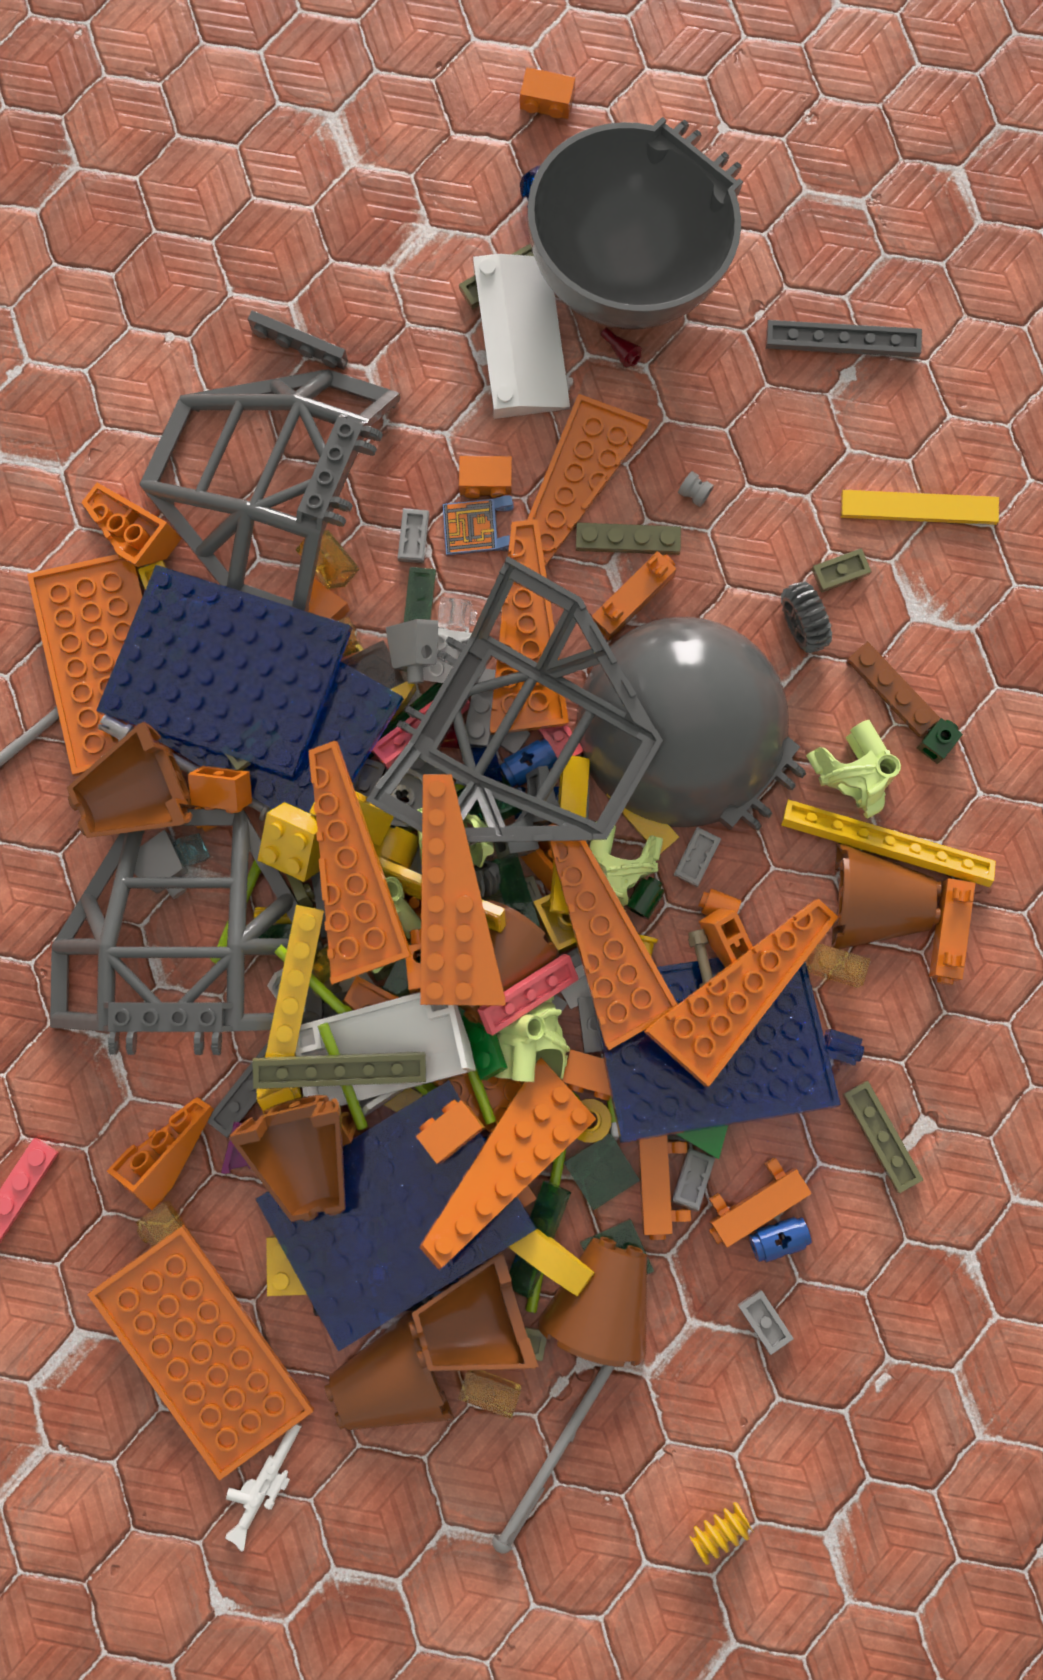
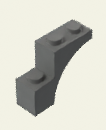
[494,766,560,860]

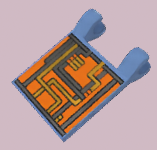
[443,495,514,555]

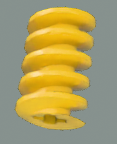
[689,1502,753,1565]

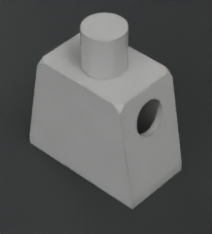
[386,619,438,684]
[134,830,188,899]

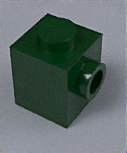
[916,718,963,764]

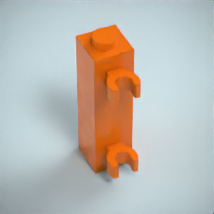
[591,551,677,641]
[929,878,975,985]
[637,1131,691,1240]
[708,1157,812,1248]

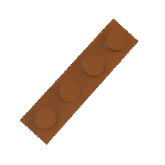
[846,641,940,737]

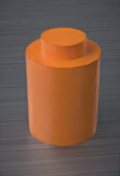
[698,888,741,916]

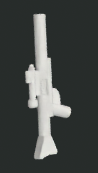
[226,1423,302,1551]

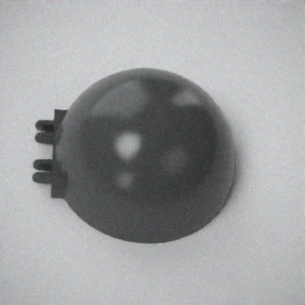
[527,117,743,330]
[576,617,806,830]

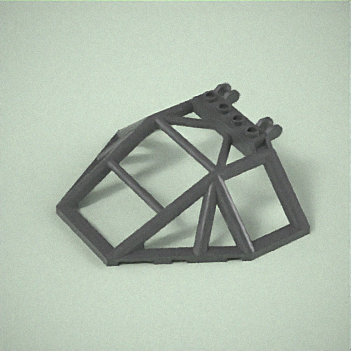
[139,369,401,624]
[366,556,663,843]
[50,809,324,1055]

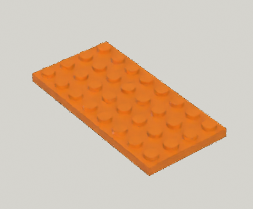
[27,554,180,776]
[87,1224,314,1481]

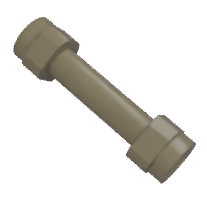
[688,929,713,987]

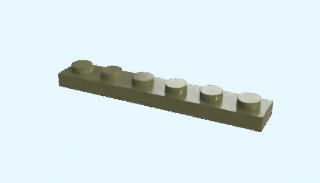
[253,1052,426,1089]

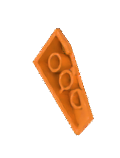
[81,483,182,567]
[107,1097,214,1210]

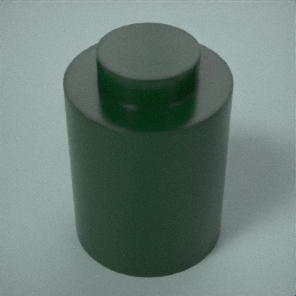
[625,876,665,920]

